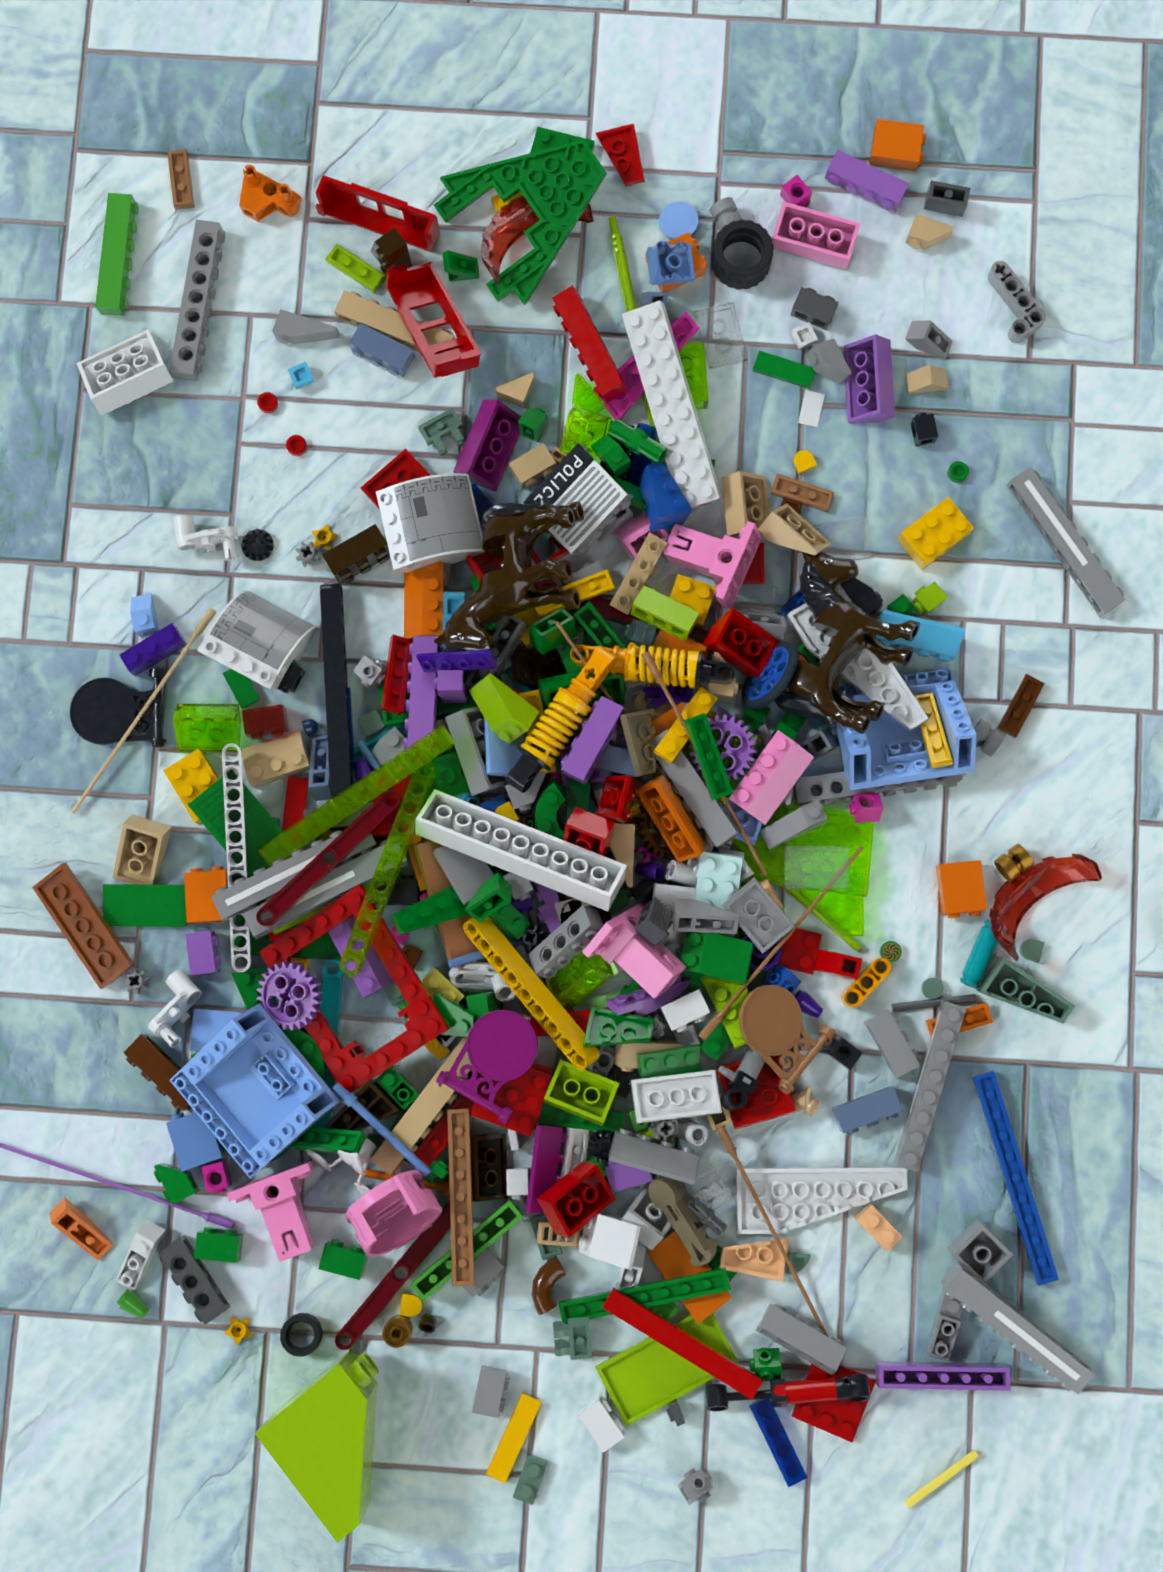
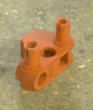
[239,165,302,222]

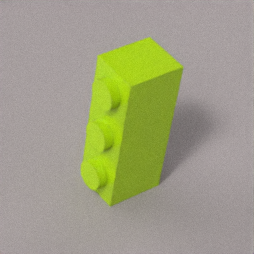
[630,586,699,642]

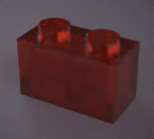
[242,704,289,740]

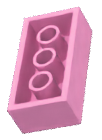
[772,201,861,270]

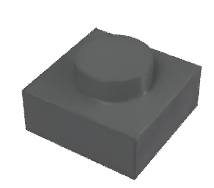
[666,1399,685,1427]

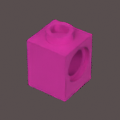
[780,175,812,208]
[849,792,883,823]
[201,1160,232,1194]

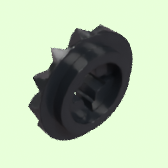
[241,529,274,561]
[588,1129,615,1162]

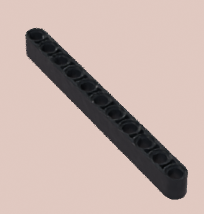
[320,583,354,800]

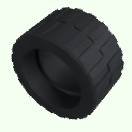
[711,219,774,290]

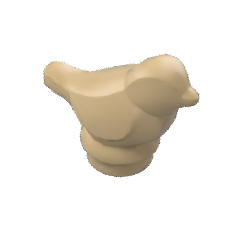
[791,1085,820,1116]

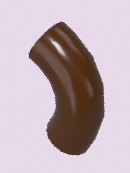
[531,1256,566,1315]

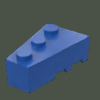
[638,462,692,532]

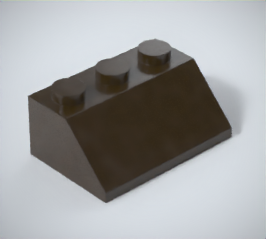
[470,1133,508,1202]

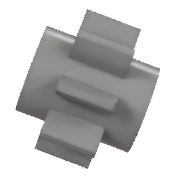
[295,541,321,567]
[123,968,151,994]
[646,1013,668,1040]
[648,1119,677,1141]

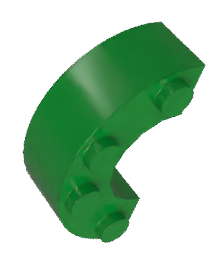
[535,777,567,840]

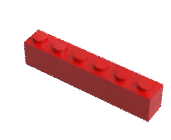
[552,285,628,403]

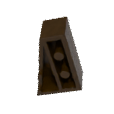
[325,1079,403,1131]

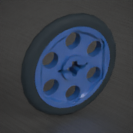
[741,642,799,710]

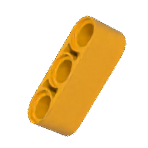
[841,958,891,1008]

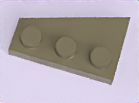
[620,708,656,777]

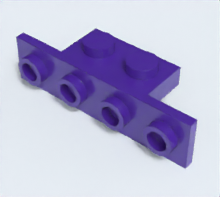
[416,650,498,672]

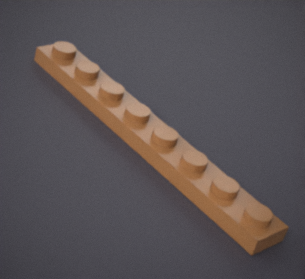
[447,1109,475,1286]

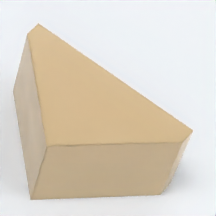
[906,365,949,394]
[495,372,535,408]

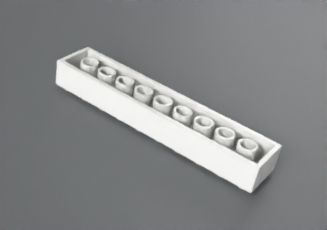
[622,300,723,509]
[415,789,627,911]

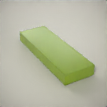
[325,244,386,294]

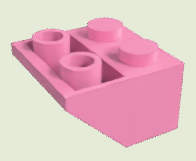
[613,511,669,561]

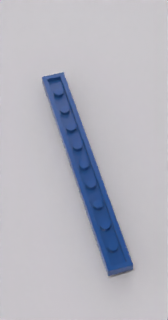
[972,1071,1059,1286]

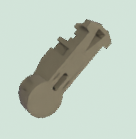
[648,1175,718,1267]

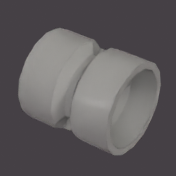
[709,197,743,231]
[974,719,1006,757]

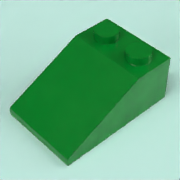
[681,932,754,985]

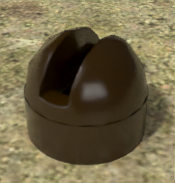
[418,1314,436,1333]

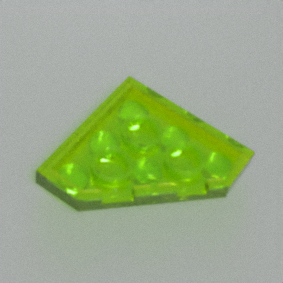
[800,872,864,936]

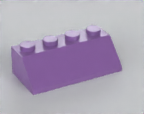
[844,334,895,424]
[328,915,394,998]

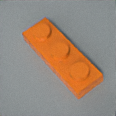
[925,1002,993,1038]

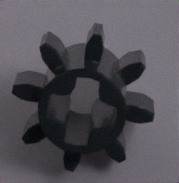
[522,925,548,950]

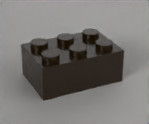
[322,524,390,584]

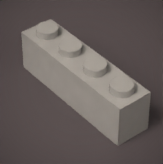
[756,1304,847,1375]

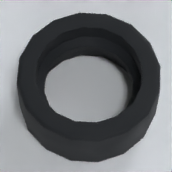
[280,1313,323,1357]

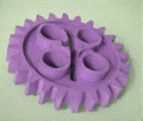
[689,714,758,782]
[257,961,323,1030]

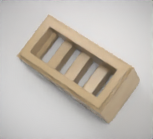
[536,1221,581,1247]

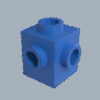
[763,963,801,994]

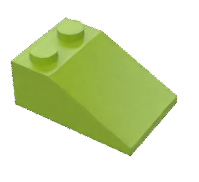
[469,673,539,744]

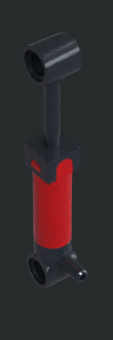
[706,1374,870,1412]

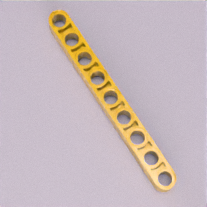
[463,917,599,1070]

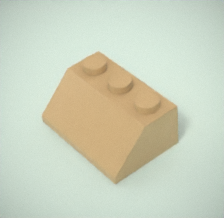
[721,471,770,539]
[242,730,310,788]

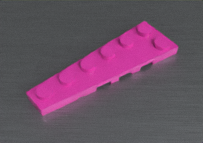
[592,312,699,420]

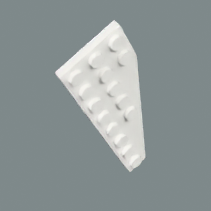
[787,585,929,731]
[736,1167,908,1234]

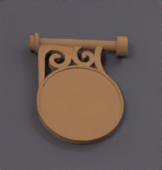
[739,985,837,1094]

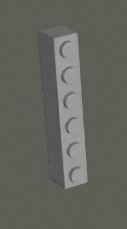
[652,729,741,848]

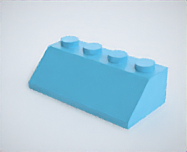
[874,610,965,662]

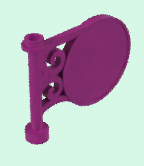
[435,1010,538,1125]

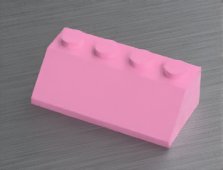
[729,730,814,825]

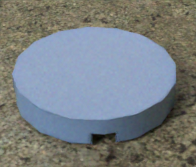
[659,201,699,240]

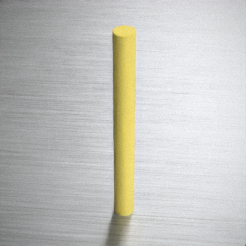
[905,1450,979,1508]

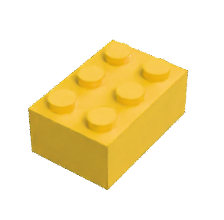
[897,496,974,570]
[163,748,220,825]

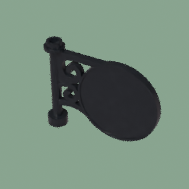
[70,668,167,747]

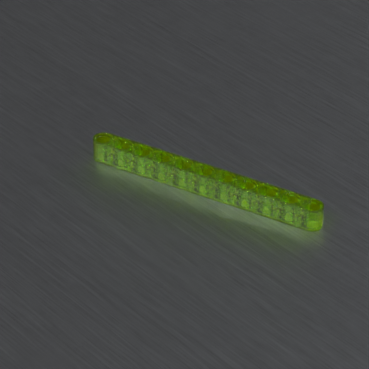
[258,725,455,867]
[340,760,436,978]

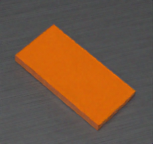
[646,1231,732,1324]

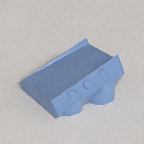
[646,241,695,285]

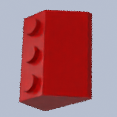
[702,608,779,677]

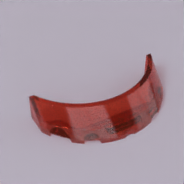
[481,196,594,284]
[989,854,1102,961]

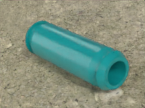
[960,920,1003,989]

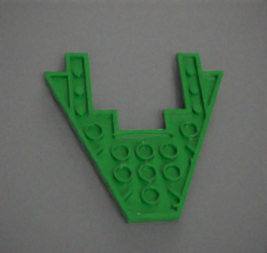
[434,139,607,305]

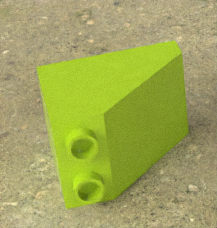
[255,1349,379,1543]

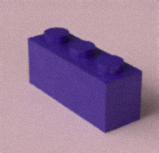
[119,623,187,676]

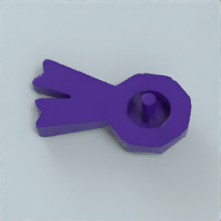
[643,683,693,710]

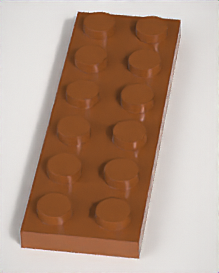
[32,863,135,989]

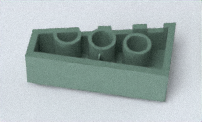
[977,956,1075,1023]

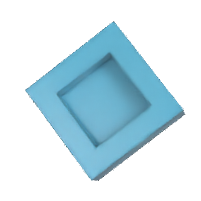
[288,362,315,390]

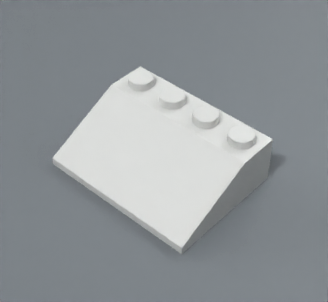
[76,329,173,416]

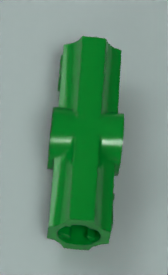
[608,419,668,464]

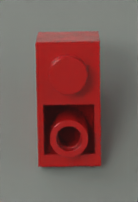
[814,950,862,980]

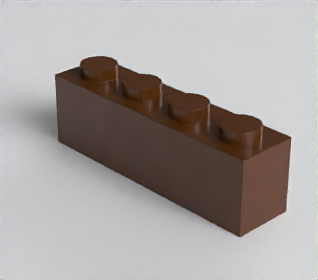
[123,1034,191,1111]

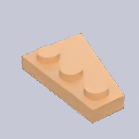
[719,1238,789,1281]

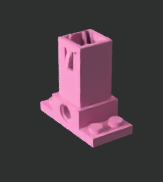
[663,521,762,609]
[582,903,686,999]
[226,1159,316,1262]

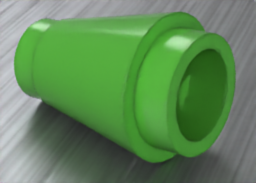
[116,1289,149,1319]

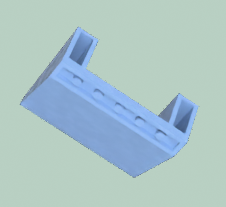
[835,668,976,791]
[170,1003,340,1179]

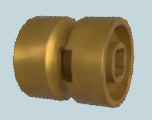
[994,843,1034,882]
[382,1315,413,1348]

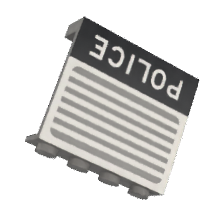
[523,443,634,556]

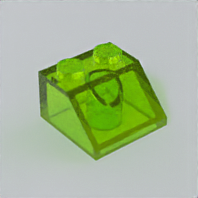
[560,407,611,457]

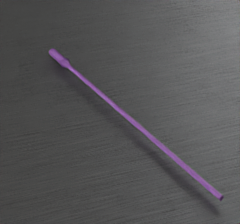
[0,1143,235,1229]

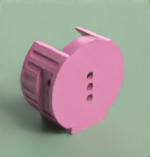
[345,1170,442,1257]

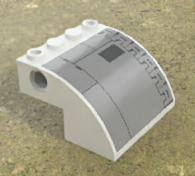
[376,473,485,573]
[197,590,317,692]

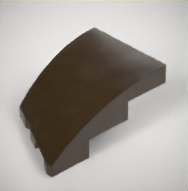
[511,644,566,689]

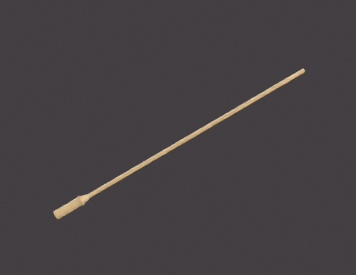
[71,608,217,814]

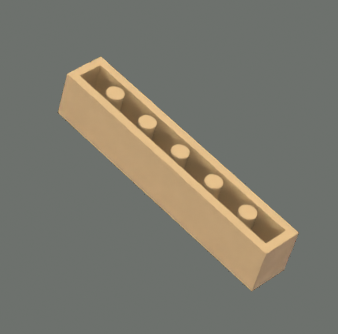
[334,290,455,353]

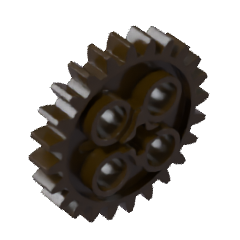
[635,796,684,859]

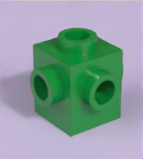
[749,1348,781,1381]

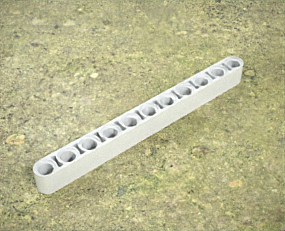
[222,743,251,972]

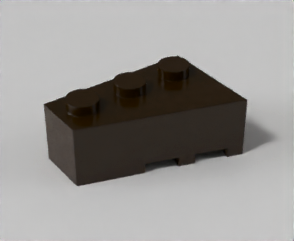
[371,227,412,277]

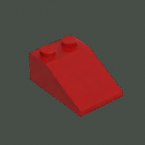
[596,775,636,824]
[563,807,615,857]

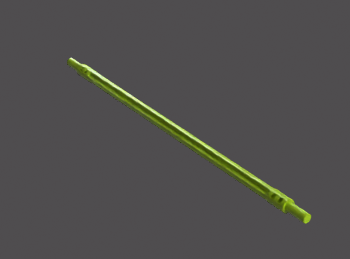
[608,216,668,468]

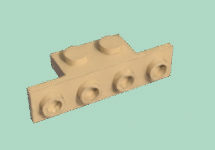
[610,532,667,615]

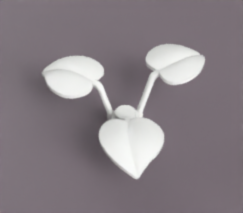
[305,1138,378,1196]

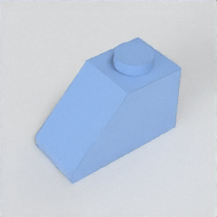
[130,593,160,637]

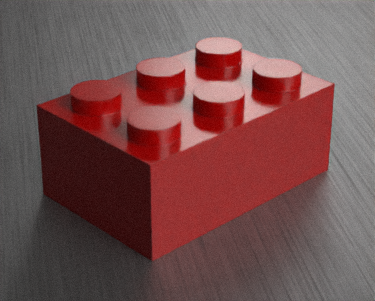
[537,1161,616,1238]

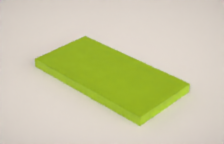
[595,1313,739,1426]

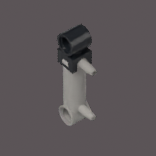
[718,1047,765,1111]

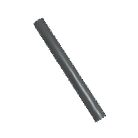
[891,994,976,1012]

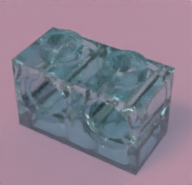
[624,619,657,651]

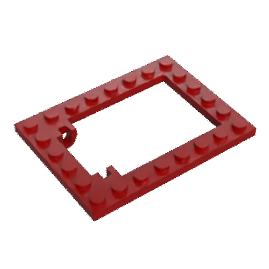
[260,884,450,1093]

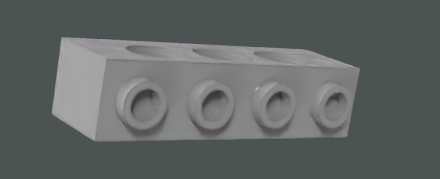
[528,905,604,979]

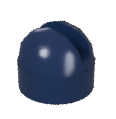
[302,719,318,737]

